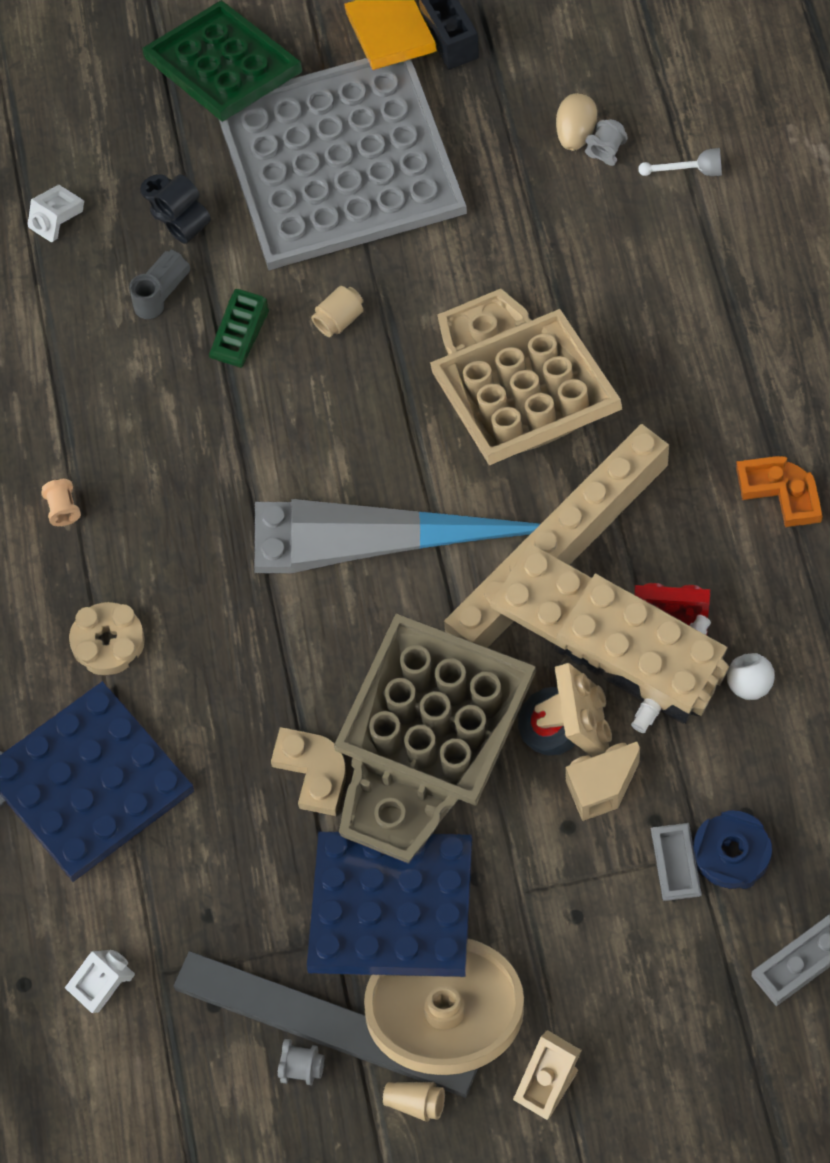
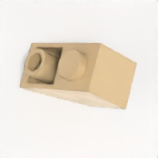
[566,742,640,821]

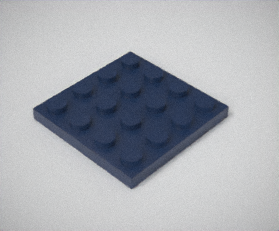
[0,681,194,882]
[307,832,472,977]

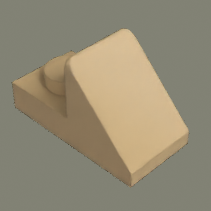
[513,1030,582,1120]

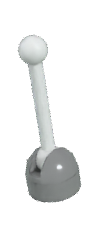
[639,148,722,177]

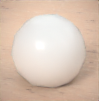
[727,653,775,700]

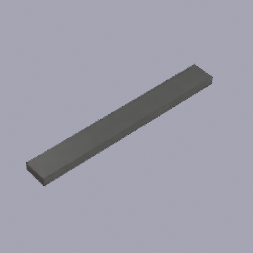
[174,951,478,1098]

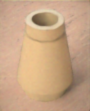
[383,1082,445,1122]

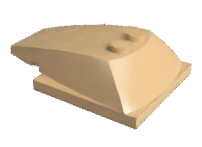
[430,289,622,465]

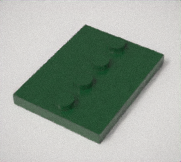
[142,0,303,122]

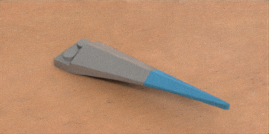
[254,499,540,574]

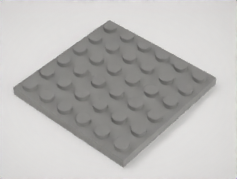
[219,58,467,270]

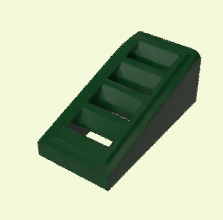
[209,288,269,368]

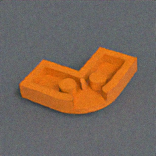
[736,456,822,527]

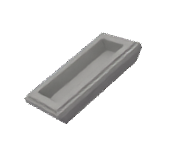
[651,823,702,901]

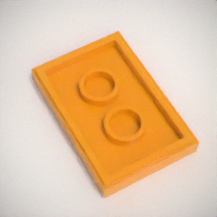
[344,0,437,70]

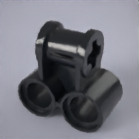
[140,174,211,244]

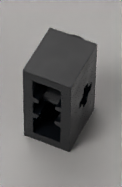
[419,0,479,70]

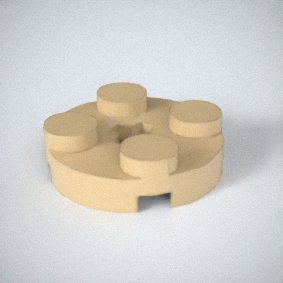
[69,602,145,675]

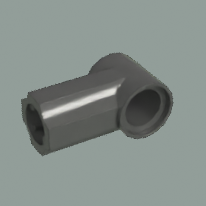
[129,249,190,319]

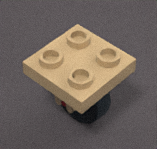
[518,663,612,757]

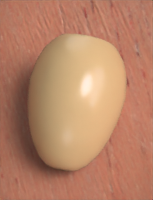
[556,93,597,151]

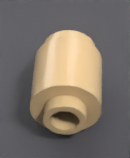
[311,286,363,337]

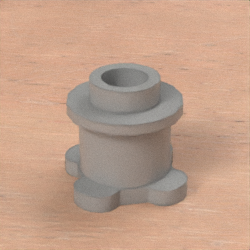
[585,119,628,166]
[278,1039,325,1085]

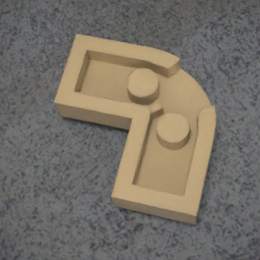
[271,727,346,816]

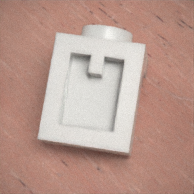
[28,185,84,242]
[65,950,135,1013]

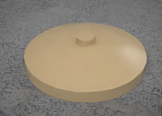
[364,939,524,1075]

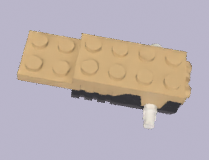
[490,543,730,733]

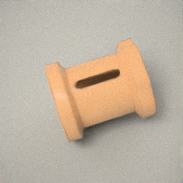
[42,479,81,526]

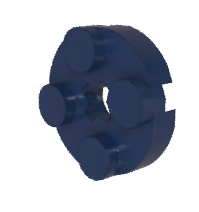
[694,810,772,889]

